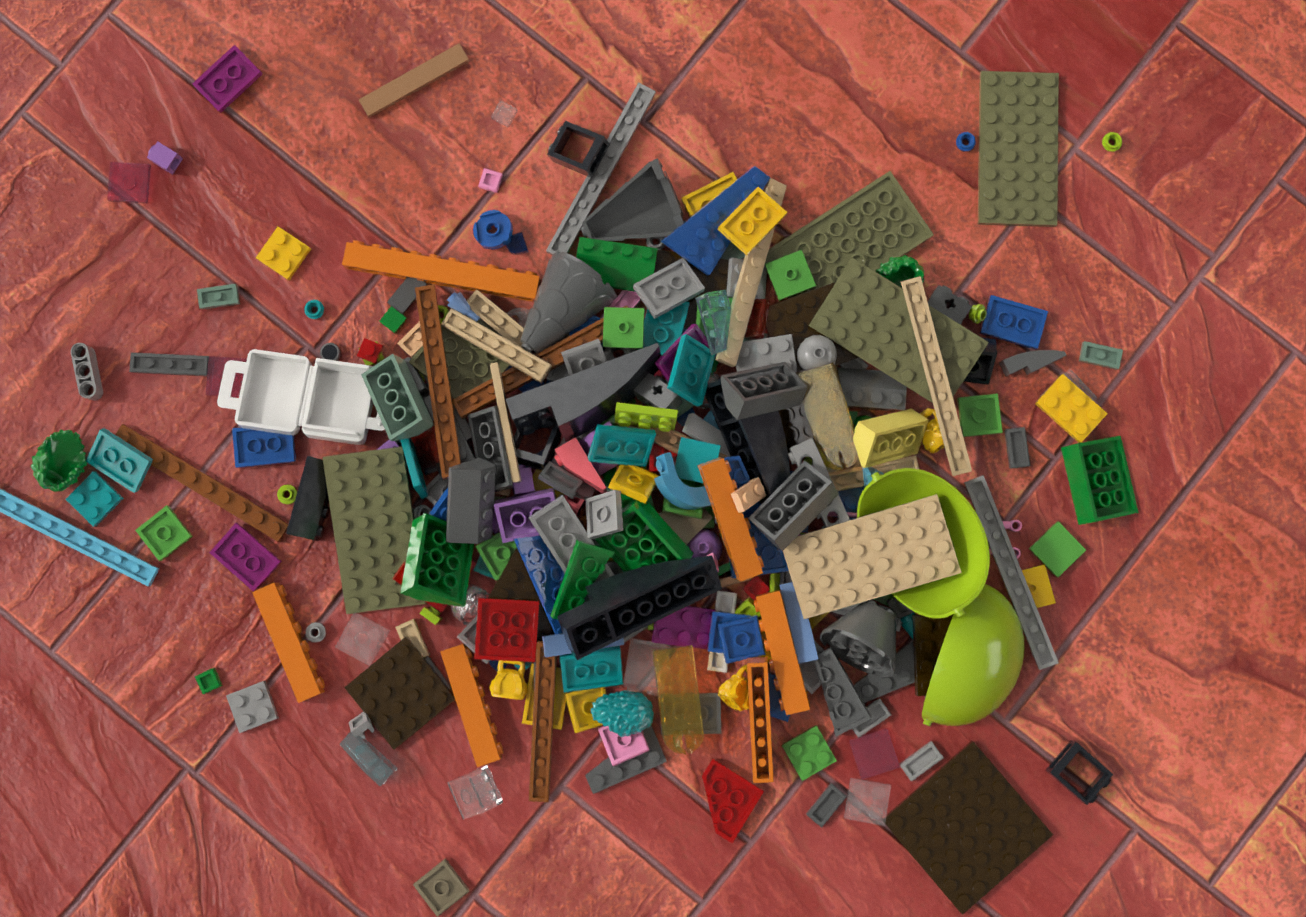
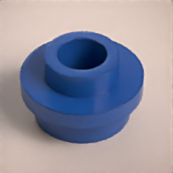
[956,132,976,152]

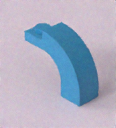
[654,452,711,510]

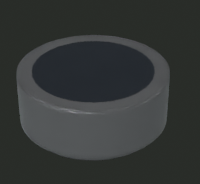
[320,343,341,361]

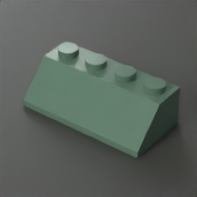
[361,354,434,441]

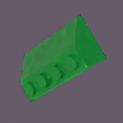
[576,237,658,292]

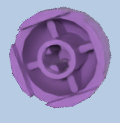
[687,529,722,561]

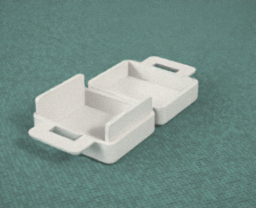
[217,349,385,445]

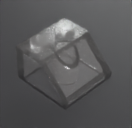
[447,765,503,820]

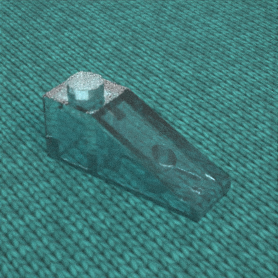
[696,290,731,356]
[340,731,398,787]

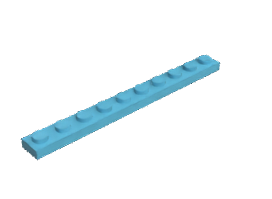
[0,488,159,586]

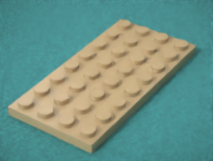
[783,494,961,619]

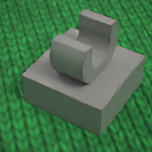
[349,712,374,739]

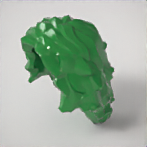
[875,255,925,288]
[31,429,87,492]

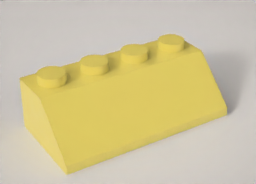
[853,409,929,468]

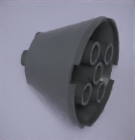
[820,600,896,677]

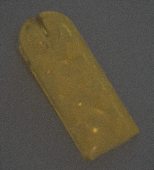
[797,363,859,470]
[652,645,704,755]

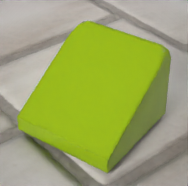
[769,573,780,592]

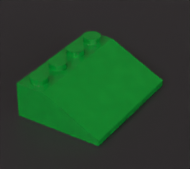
[1061,436,1139,525]
[595,499,694,572]
[401,513,474,607]

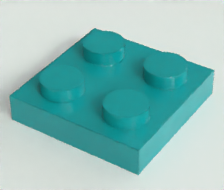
[65,471,124,527]

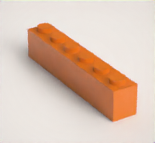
[697,457,764,582]
[252,582,325,703]
[754,589,810,715]
[440,644,504,767]
[747,657,774,783]

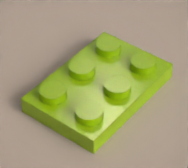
[614,402,678,432]

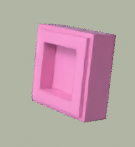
[478,168,503,193]

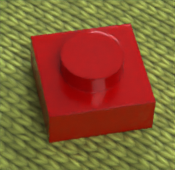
[357,338,384,364]
[742,576,770,601]

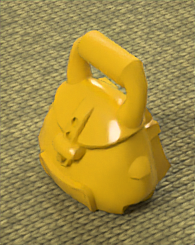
[920,408,944,454]
[489,660,528,700]
[718,664,749,711]

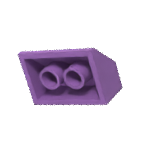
[494,488,556,543]

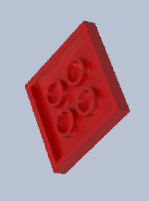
[474,598,539,662]

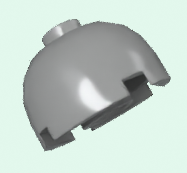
[797,335,837,370]

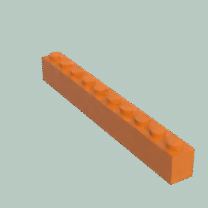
[342,240,541,302]

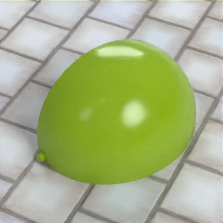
[857,468,990,618]
[922,584,1024,726]

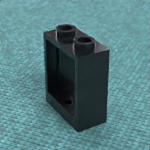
[547,121,610,178]
[513,423,562,470]
[1045,740,1113,805]

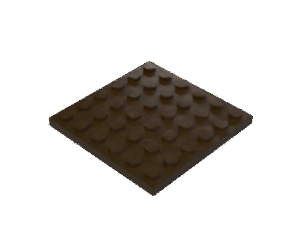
[881,741,1053,915]

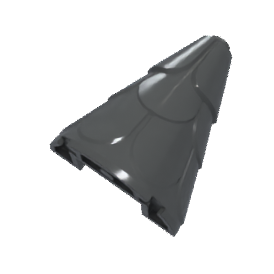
[581,158,686,241]
[520,251,617,354]

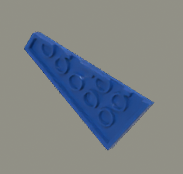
[661,166,770,275]
[722,456,789,578]
[514,535,565,634]

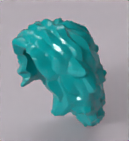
[591,690,654,737]

